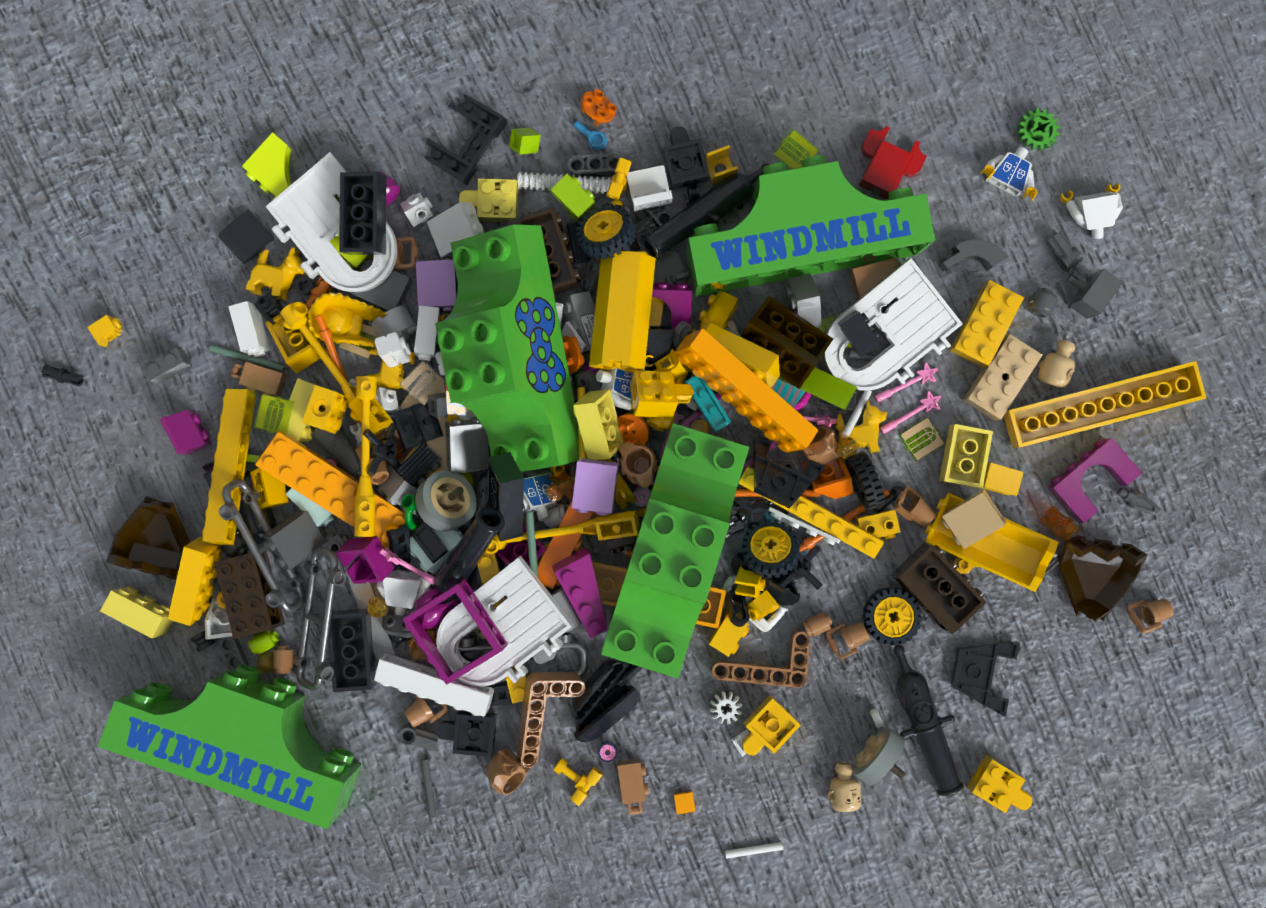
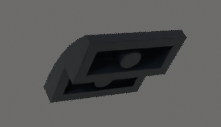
[218,209,274,264]
[390,401,444,450]

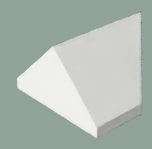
[205,598,233,639]

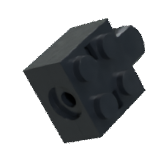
[663,126,710,190]
[436,710,497,757]

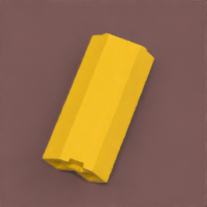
[589,251,656,373]
[925,493,1058,592]

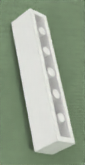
[374,653,495,717]

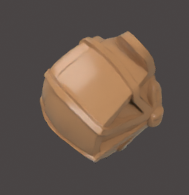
[801,425,841,465]
[619,442,658,488]
[487,749,529,795]

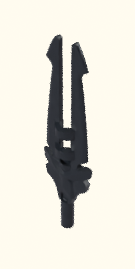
[726,497,775,537]

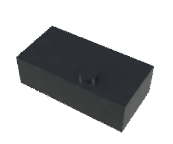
[339,172,387,255]
[487,452,526,542]
[328,608,377,692]

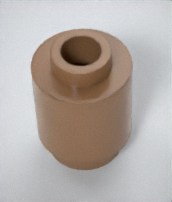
[802,612,833,637]
[273,646,293,674]

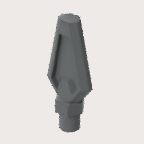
[1117,488,1160,515]

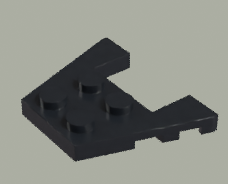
[754,435,825,509]
[951,641,1020,717]

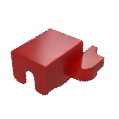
[859,126,927,199]

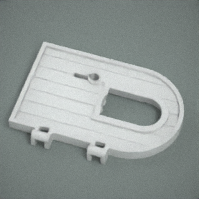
[266,152,397,293]
[824,258,963,391]
[436,556,574,686]

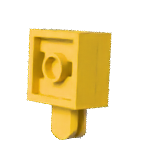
[630,370,694,417]
[301,385,349,434]
[742,695,801,756]
[966,755,1032,813]

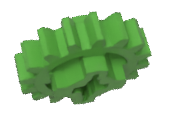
[1017,108,1061,151]

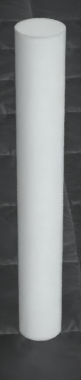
[841,390,872,438]
[725,842,783,858]

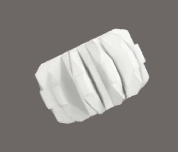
[710,691,742,724]

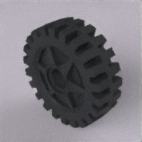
[846,451,885,511]

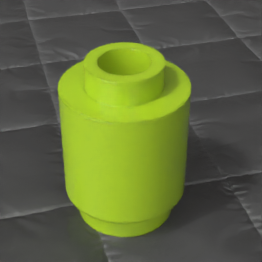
[248,630,280,654]

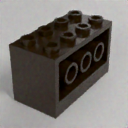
[509,208,580,295]
[740,296,833,389]
[891,543,987,635]
[215,550,285,639]

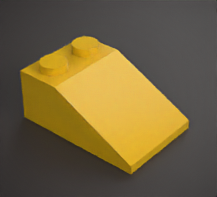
[265,314,329,374]

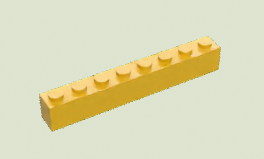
[202,389,256,545]

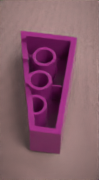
[552,547,608,639]

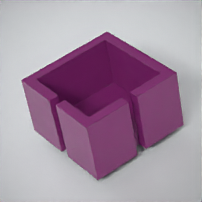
[336,536,394,584]

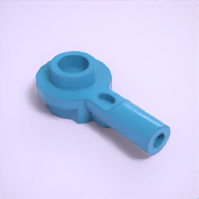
[574,121,607,151]

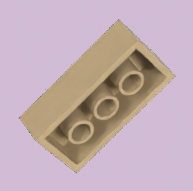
[963,334,1042,421]

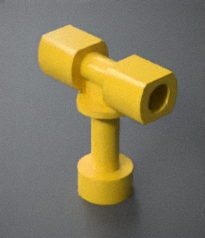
[606,158,632,200]
[553,758,603,806]

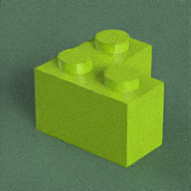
[551,174,595,222]

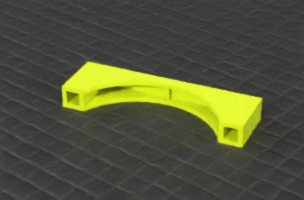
[242,132,373,271]

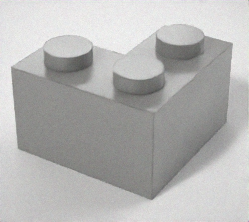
[786,274,822,327]
[377,464,419,516]

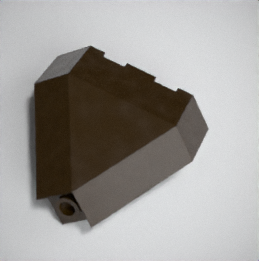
[106,496,190,580]
[1058,535,1148,622]

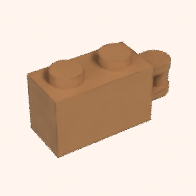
[230,362,287,397]
[617,759,649,815]

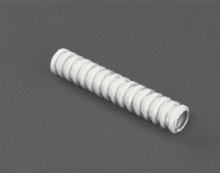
[517,172,611,194]

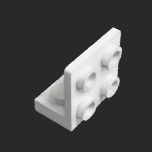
[627,165,672,211]

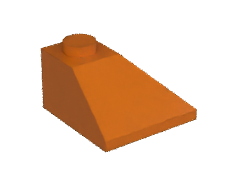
[802,456,853,499]

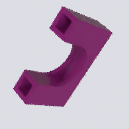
[652,282,692,330]
[1048,438,1142,523]

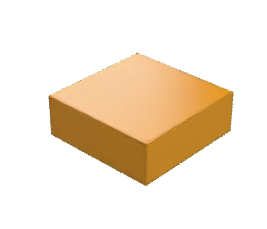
[674,791,696,814]

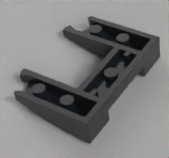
[424,94,507,185]

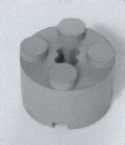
[371,306,417,342]

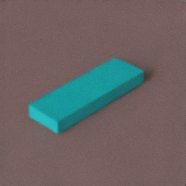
[683,376,731,433]

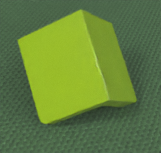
[509,128,541,155]

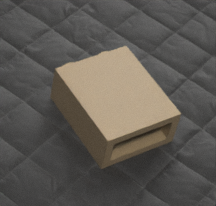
[942,489,1006,549]

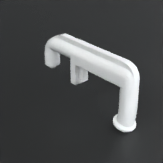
[723,575,788,632]

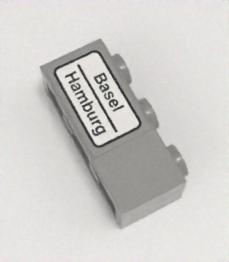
[561,291,595,354]

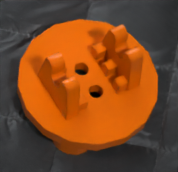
[580,89,617,127]
[562,335,584,374]
[618,413,649,446]

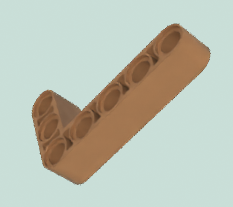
[711,629,810,688]
[517,672,585,768]

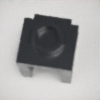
[254,293,284,325]

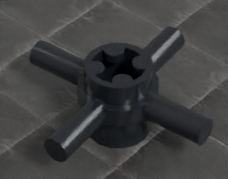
[363,423,401,476]
[777,545,823,590]

